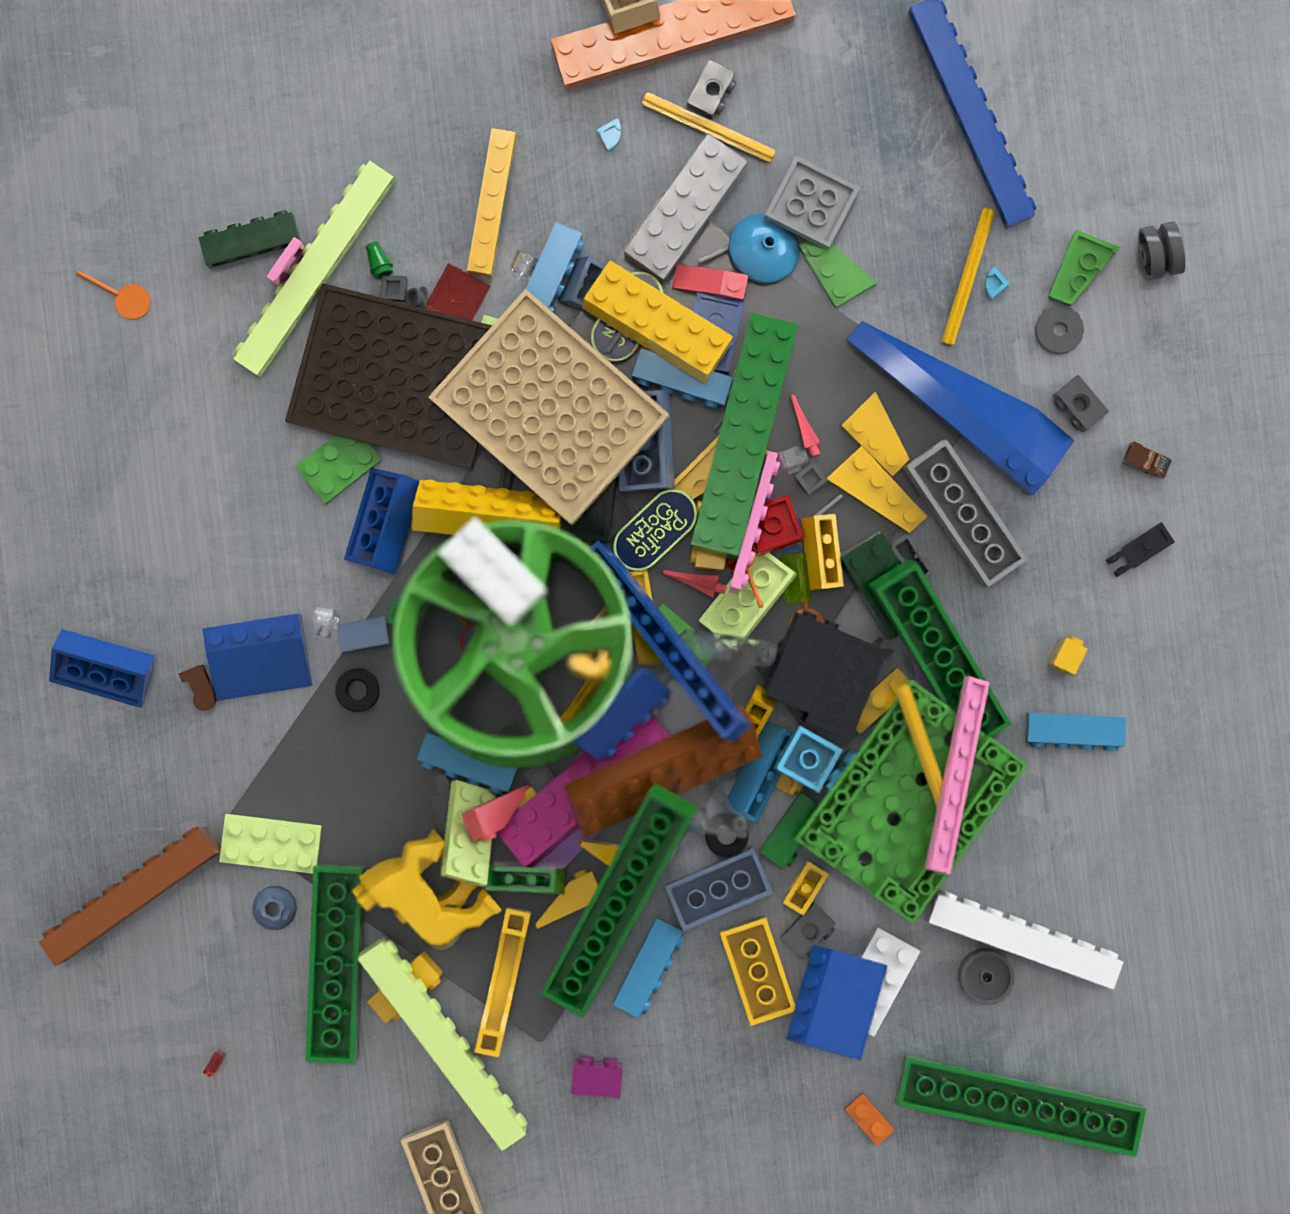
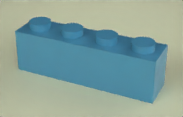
[526,222,585,313]
[632,348,733,410]
[1025,713,1126,751]
[723,720,792,823]
[417,732,518,795]
[613,917,685,1018]

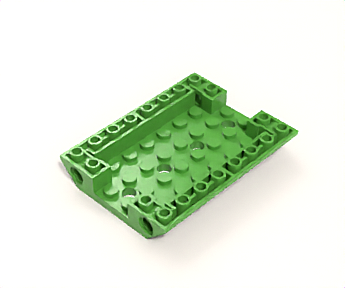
[795,679,1028,924]

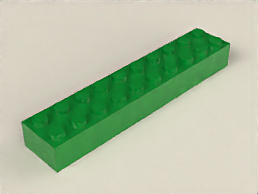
[690,312,798,561]
[540,783,698,1018]
[895,1054,1146,1157]

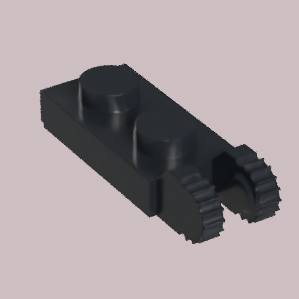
[1106,522,1175,577]

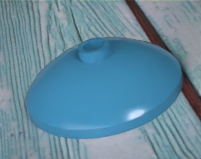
[729,213,799,284]

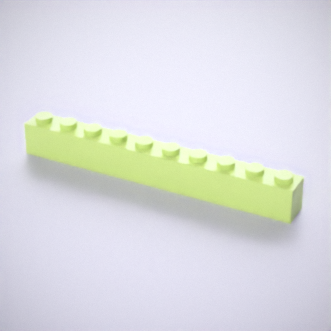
[234,161,395,378]
[358,936,527,1151]

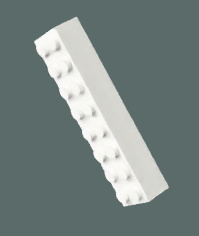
[925,890,1123,989]

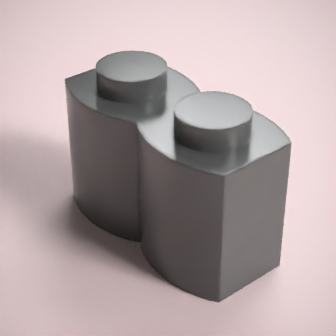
[890,534,932,579]

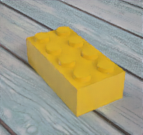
[719,916,795,1026]

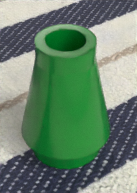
[365,241,393,279]

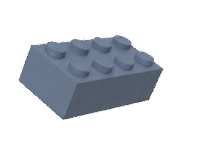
[619,390,675,493]
[664,847,773,931]

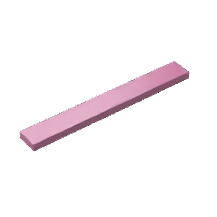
[925,676,990,874]

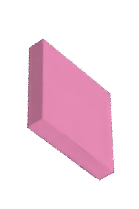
[266,237,305,287]

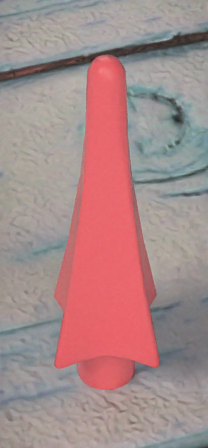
[790,395,821,458]
[663,570,727,598]

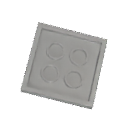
[764,156,860,250]

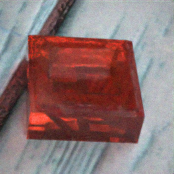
[203,1050,226,1077]

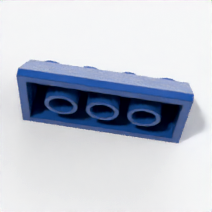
[344,468,419,574]
[49,629,154,708]

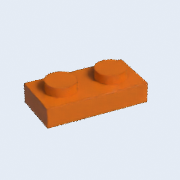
[844,1093,895,1146]

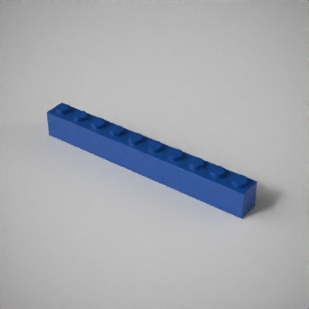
[908,0,1036,229]
[590,541,751,742]

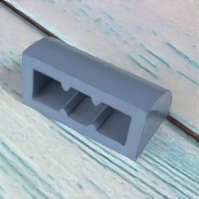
[559,256,606,311]
[338,615,391,653]

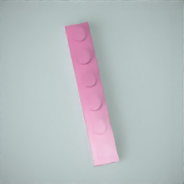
[729,451,780,595]

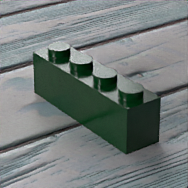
[198,210,301,269]

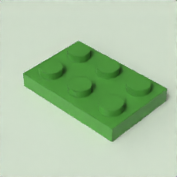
[295,435,382,504]

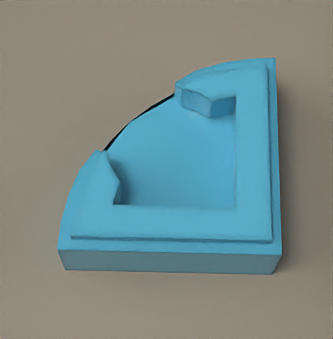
[597,118,621,152]
[985,266,1010,301]

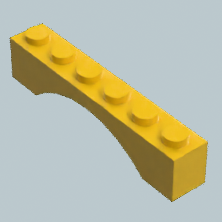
[467,128,517,278]
[475,906,531,1058]

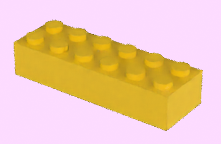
[582,261,733,384]
[412,480,562,535]

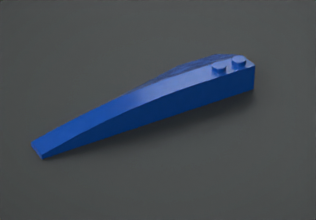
[846,321,1075,496]

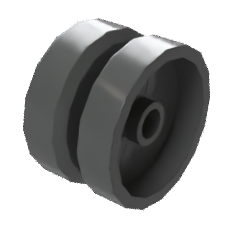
[1138,221,1186,280]
[958,949,1014,1004]

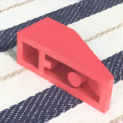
[672,264,748,302]
[461,784,530,842]

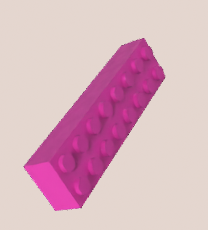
[497,712,672,868]

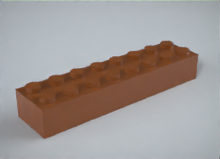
[563,704,762,838]
[39,826,221,966]

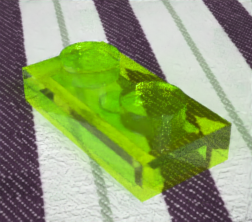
[780,552,812,604]

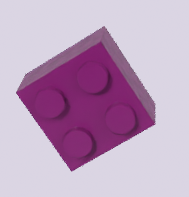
[571,1055,623,1098]

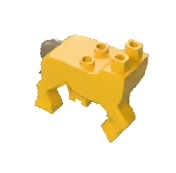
[352,828,502,950]

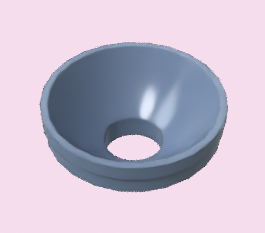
[252,886,297,930]

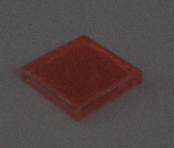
[427,263,491,320]

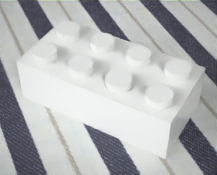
[439,518,547,628]
[859,926,921,1037]

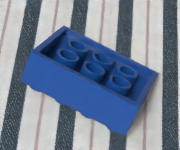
[202,614,312,701]
[572,667,672,760]
[786,945,888,1060]

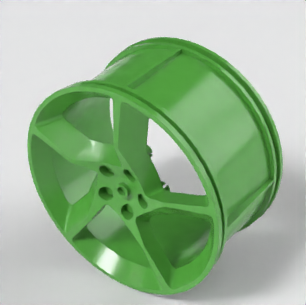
[394,521,633,768]

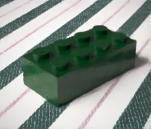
[840,532,901,640]

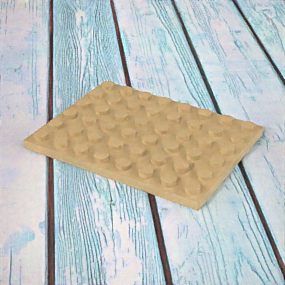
[429,289,670,526]

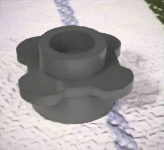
[406,286,428,309]

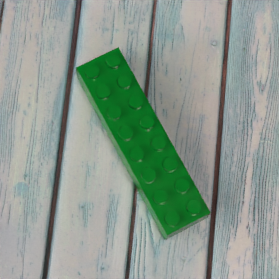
[868,558,1011,737]
[305,864,366,1064]

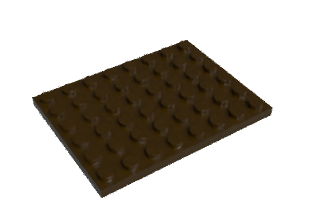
[285,283,493,470]

